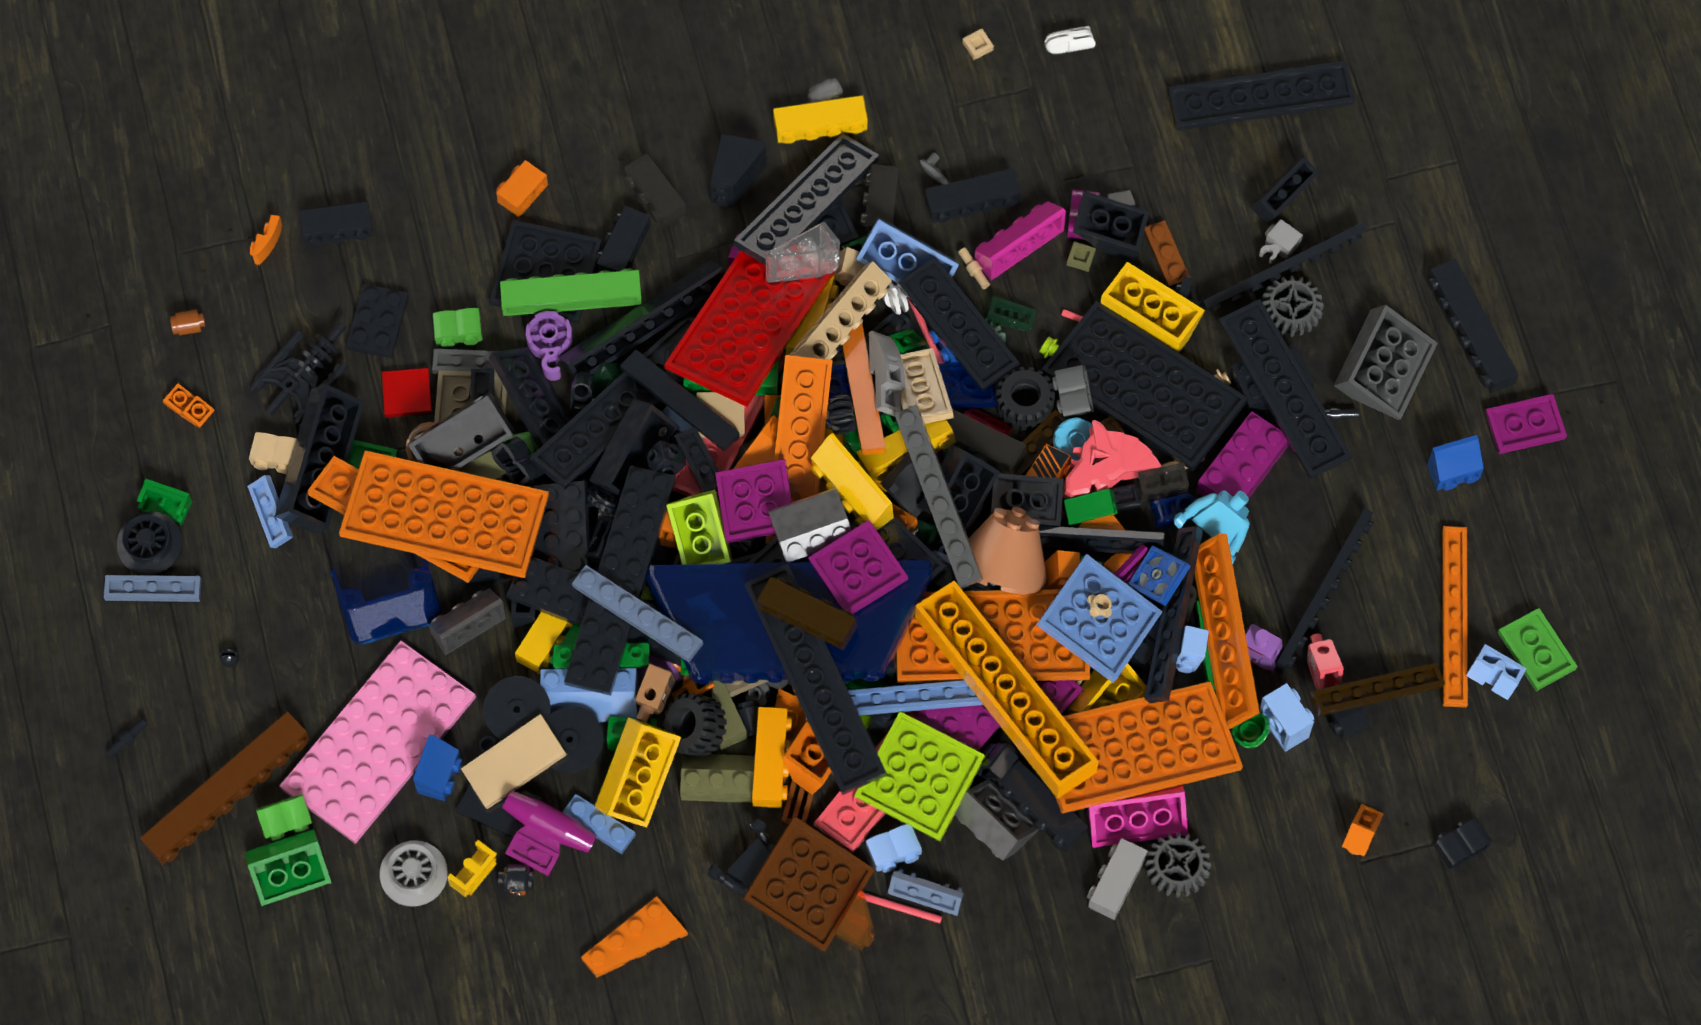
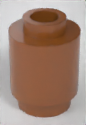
[170,309,205,336]

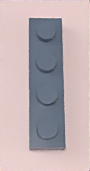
[104,575,202,602]

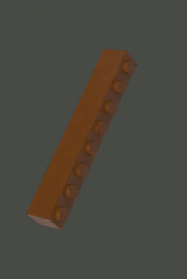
[140,712,309,865]

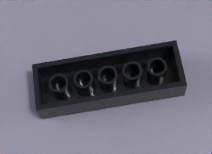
[275,383,364,534]

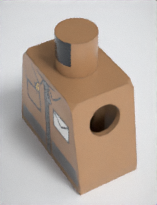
[635,664,676,724]

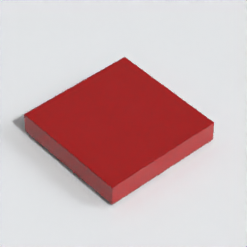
[382,368,432,418]

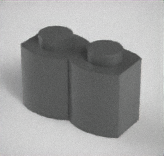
[1053,365,1094,418]

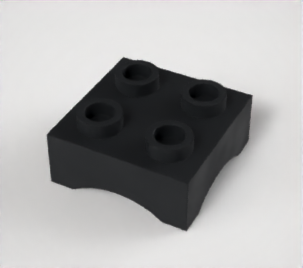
[880,453,925,517]

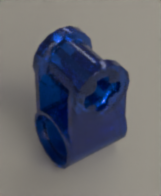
[1150,494,1196,528]

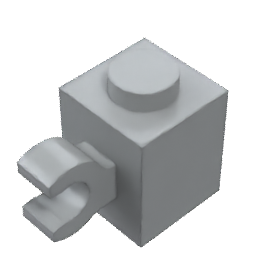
[1259,219,1303,264]

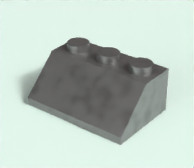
[768,487,851,563]
[429,588,506,656]
[955,779,1038,861]

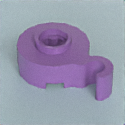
[526,311,573,381]

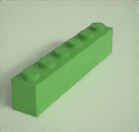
[500,269,642,316]

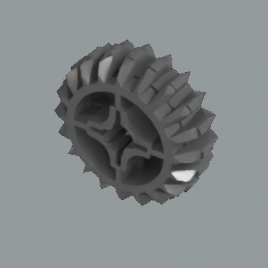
[1262,275,1324,337]
[1145,832,1211,898]

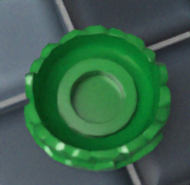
[1231,713,1270,748]

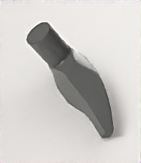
[920,153,950,185]

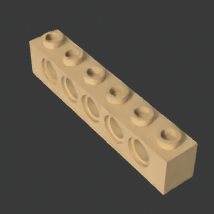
[789,261,892,360]

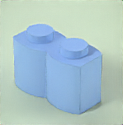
[866,824,922,873]

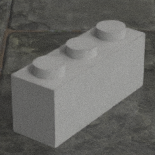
[1087,838,1148,920]

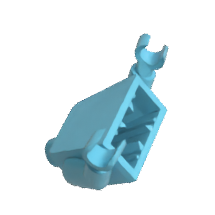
[1174,491,1250,564]

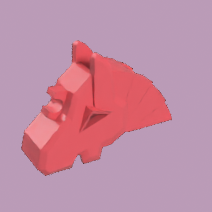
[1063,420,1161,500]

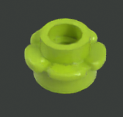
[1039,337,1059,358]

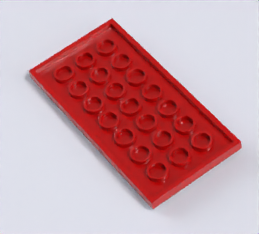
[665,245,837,407]

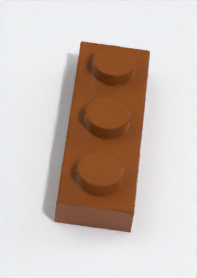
[1144,221,1190,289]

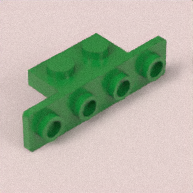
[553,643,650,669]

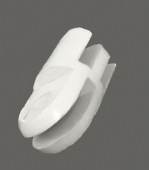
[1045,26,1096,54]
[882,281,909,315]

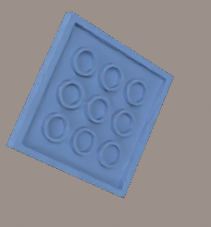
[1036,554,1162,683]

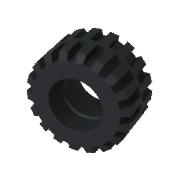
[996,367,1055,431]
[662,694,727,756]

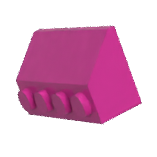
[974,201,1066,280]
[1086,785,1188,848]

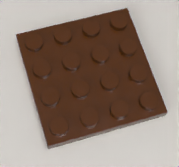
[742,816,875,952]

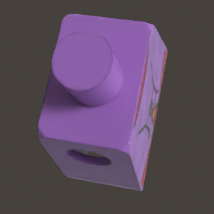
[1245,624,1283,674]

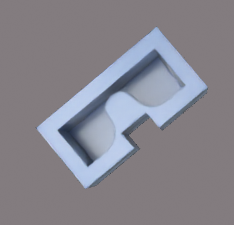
[1176,626,1209,673]
[1466,644,1527,700]

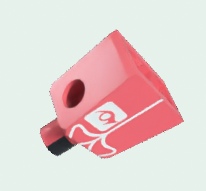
[1307,634,1343,690]

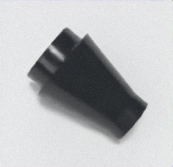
[737,700,759,737]

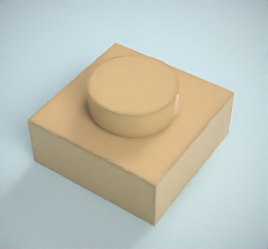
[963,29,994,60]

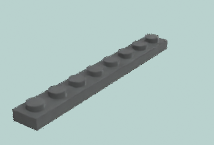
[894,405,983,589]

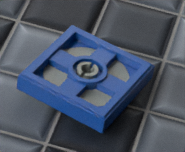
[1127,545,1191,606]

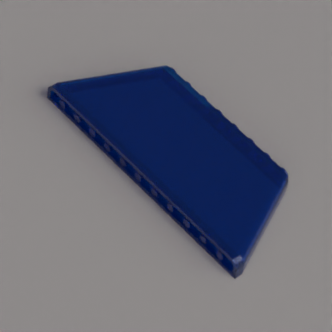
[646,560,932,684]

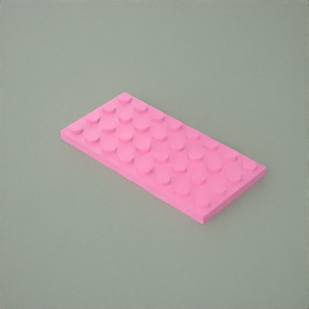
[280,641,476,844]

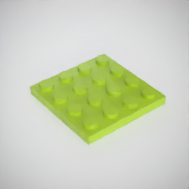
[854,712,986,841]

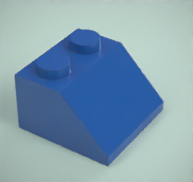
[1427,435,1484,490]
[413,734,463,801]

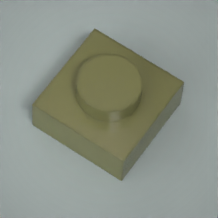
[1067,242,1096,272]

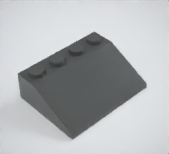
[1333,305,1438,420]

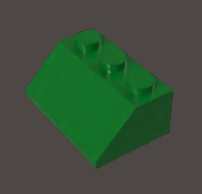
[244,829,331,906]

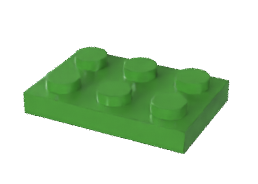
[1498,608,1578,691]

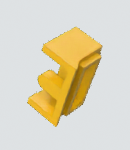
[447,840,497,897]

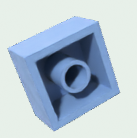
[1259,684,1314,752]

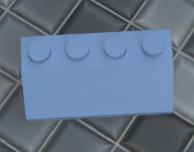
[856,217,959,283]
[540,668,640,722]

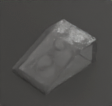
[766,222,840,283]

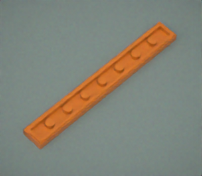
[839,304,885,455]
[1442,526,1468,708]

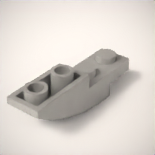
[869,331,906,416]

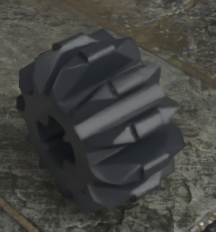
[828,395,856,435]

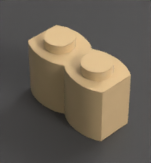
[249,432,297,474]

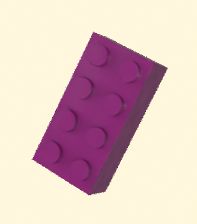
[1196,411,1289,498]

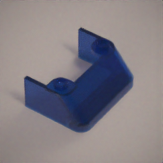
[330,557,442,645]

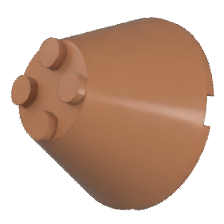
[968,507,1047,594]

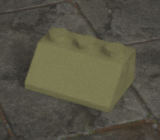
[680,754,755,803]

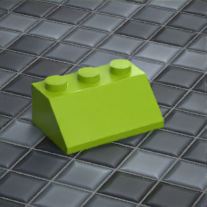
[666,490,733,573]

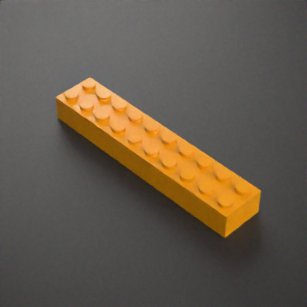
[915,580,1098,799]

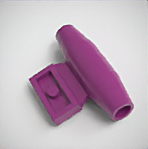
[502,791,596,876]

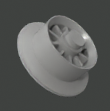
[380,841,448,907]

